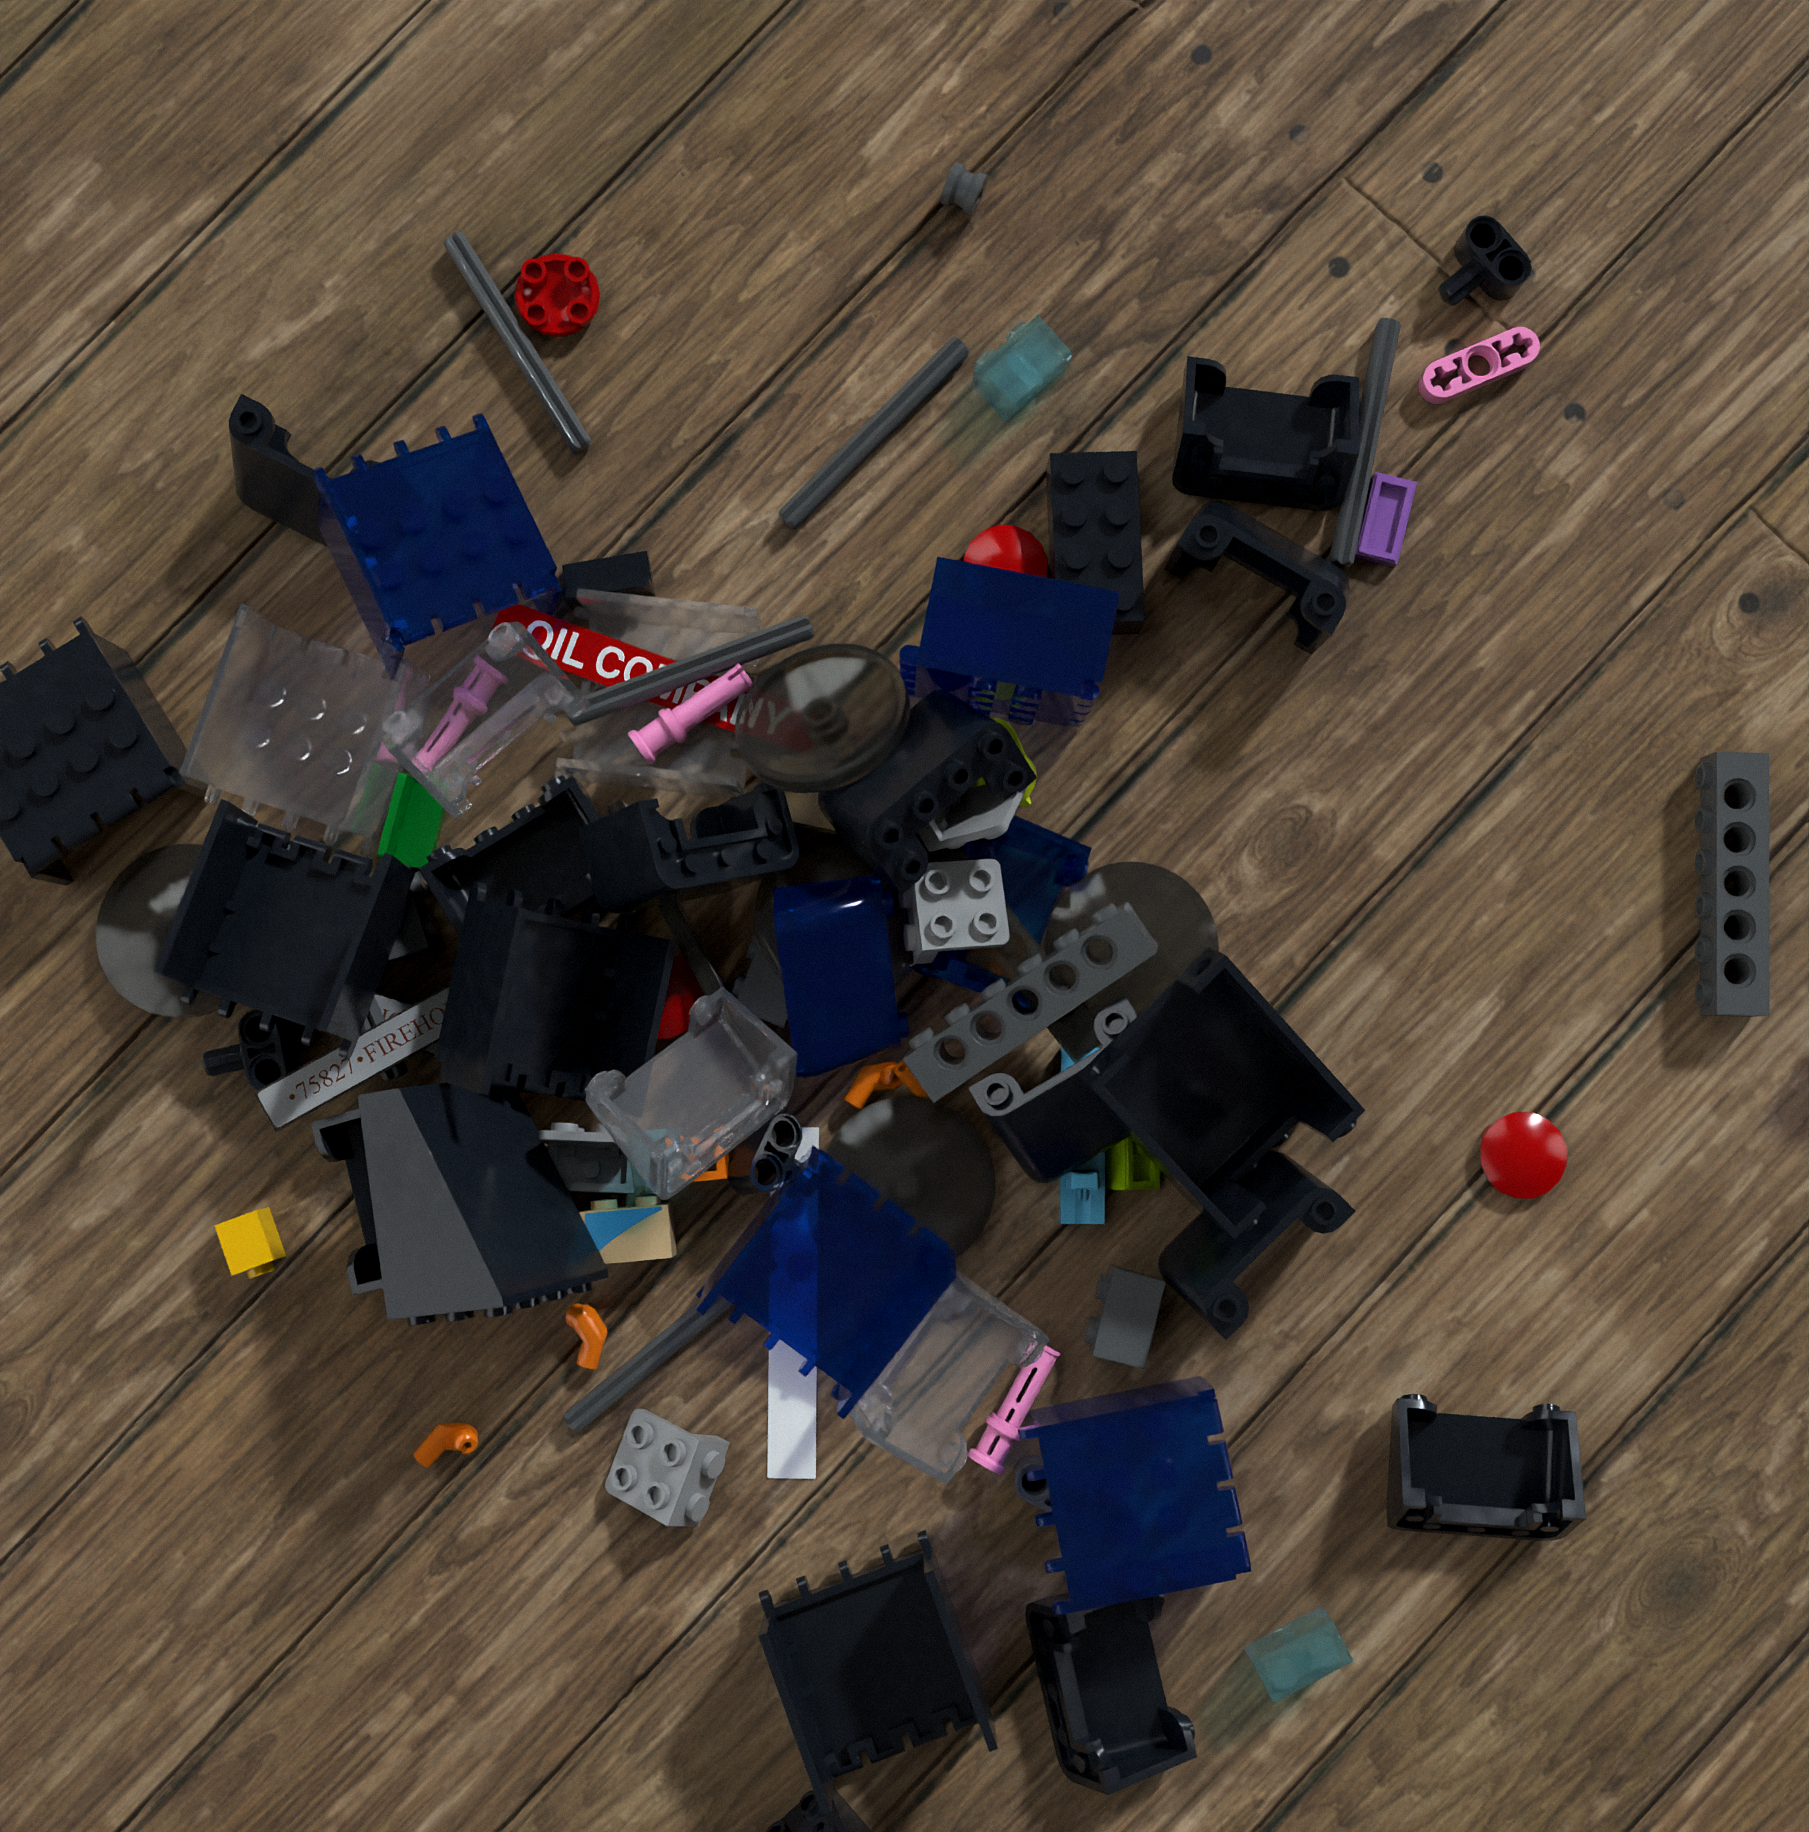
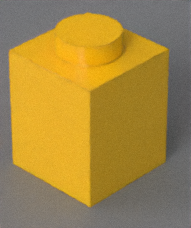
[214,1207,286,1279]

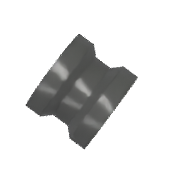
[940,162,988,217]

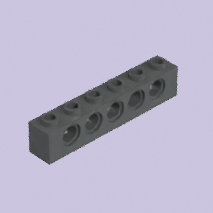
[1695,752,1770,1017]
[902,902,1158,1103]

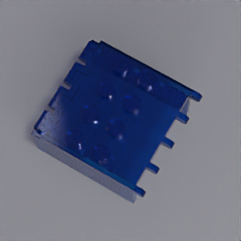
[312,413,562,680]
[899,557,1120,727]
[695,1145,957,1419]
[1018,1376,1251,1615]

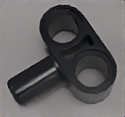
[1438,215,1532,306]
[202,1010,298,1091]
[728,1114,820,1197]

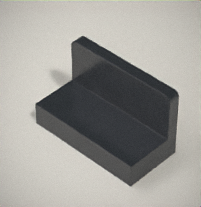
[562,551,656,610]

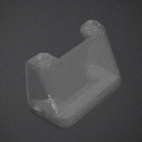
[381,622,591,820]
[586,986,798,1200]
[844,1262,1050,1485]

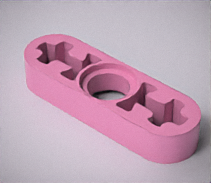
[1418,327,1540,404]

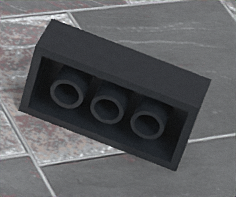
[1046,451,1145,637]

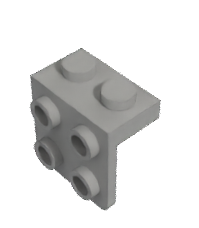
[918,784,1027,852]
[898,859,1010,964]
[539,1123,639,1194]
[605,1409,730,1527]

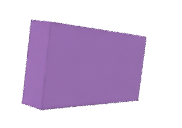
[1355,472,1417,568]

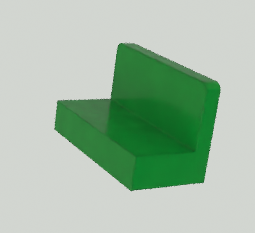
[377,772,452,869]

